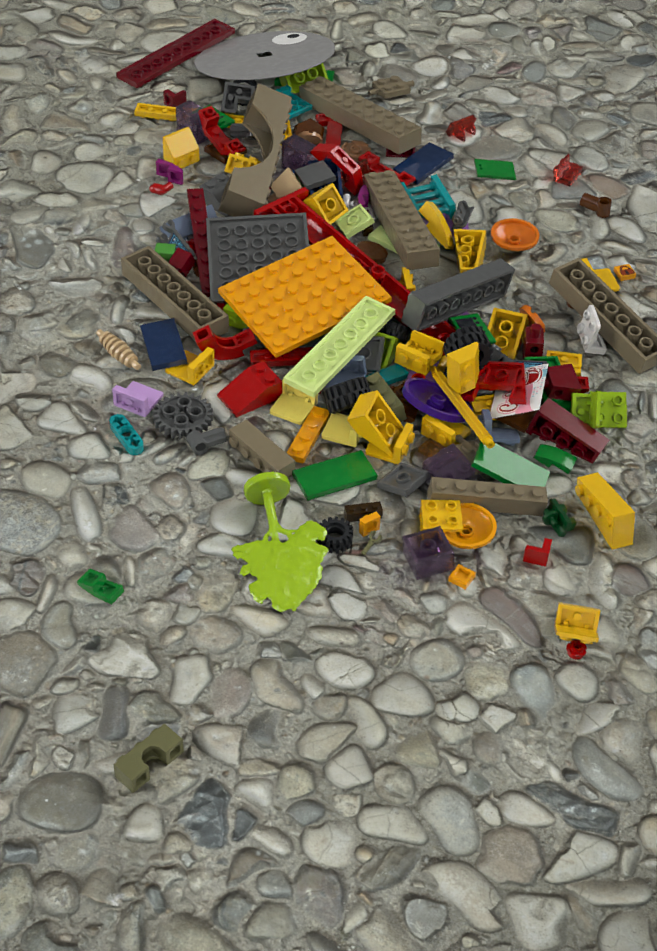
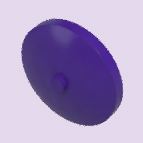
[402,378,473,423]

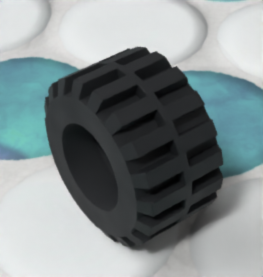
[443,325,493,369]
[322,377,371,414]

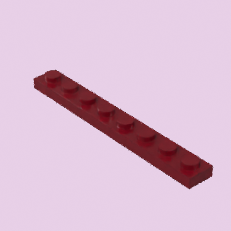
[187,188,210,297]

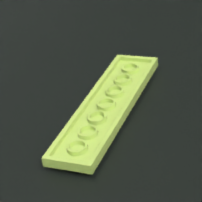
[283,296,395,398]

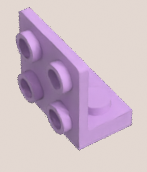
[112,381,164,417]

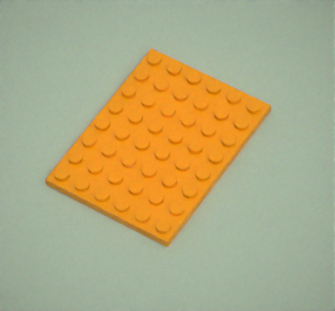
[218,236,392,358]

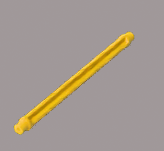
[430,366,495,448]

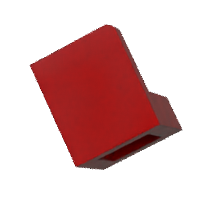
[523,538,552,567]

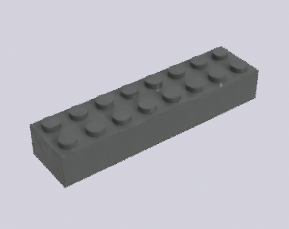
[401,258,515,331]

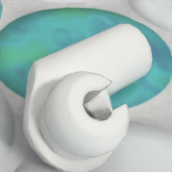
[343,194,358,210]

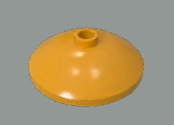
[439,503,497,549]

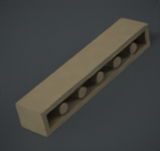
[427,477,548,516]

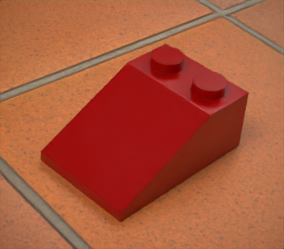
[217,361,282,418]

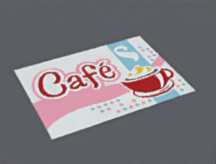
[490,363,549,419]

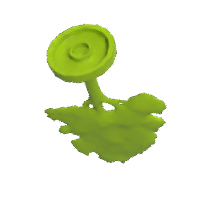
[231,472,329,612]

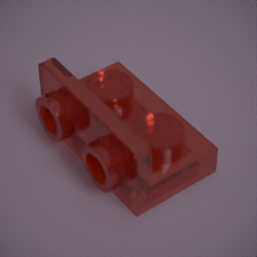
[553,154,583,187]

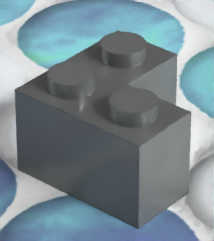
[221,81,255,115]

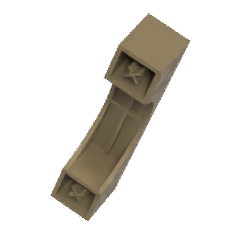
[218,83,293,217]

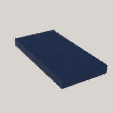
[393,142,454,185]
[140,318,188,371]

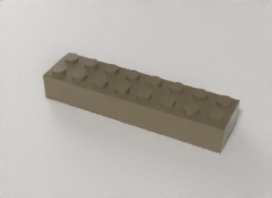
[121,246,229,340]
[549,258,657,374]

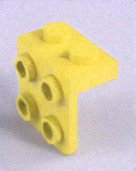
[270,380,318,425]
[322,413,362,447]

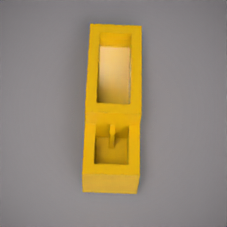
[418,201,455,250]

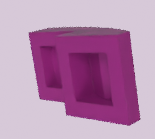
[156,158,184,185]
[358,185,369,208]

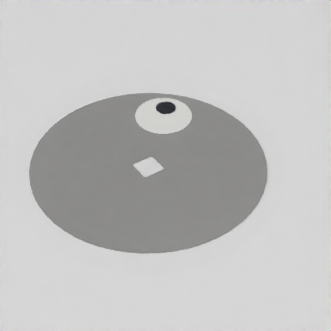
[194,31,335,80]

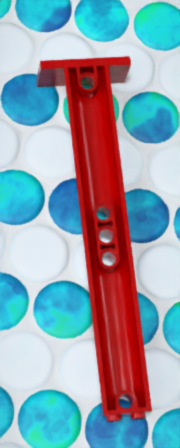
[254,187,456,358]

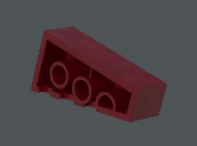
[525,398,610,464]

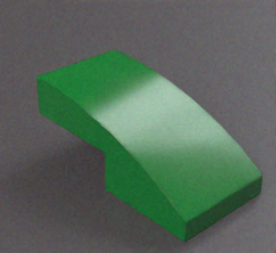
[533,444,577,474]
[77,569,124,605]

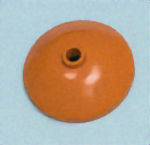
[490,218,540,252]

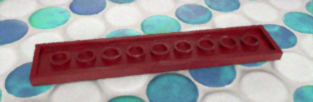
[116,19,235,88]

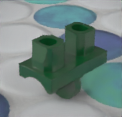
[542,499,577,537]

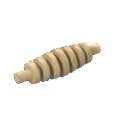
[96,329,141,370]

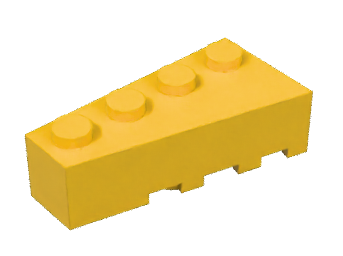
[454,229,486,273]
[575,472,635,550]

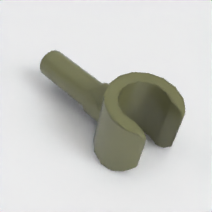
[361,531,382,555]

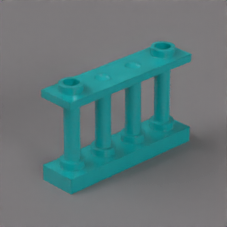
[401,174,456,220]

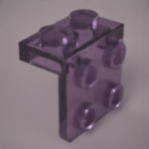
[422,443,476,480]

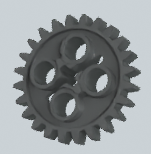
[153,392,213,440]

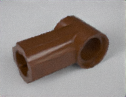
[580,193,612,218]

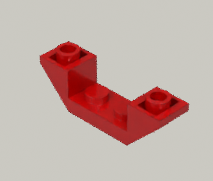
[198,106,246,155]
[310,143,363,196]

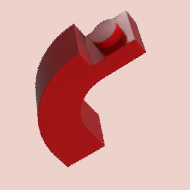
[192,325,258,360]

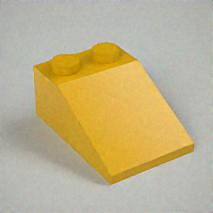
[488,307,528,360]
[347,390,404,457]

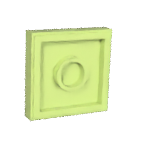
[334,204,375,239]

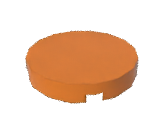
[519,305,546,333]

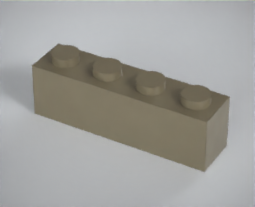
[229,419,295,478]

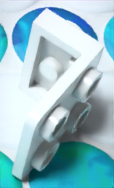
[577,305,607,355]

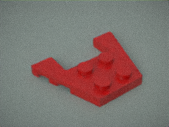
[460,361,527,405]

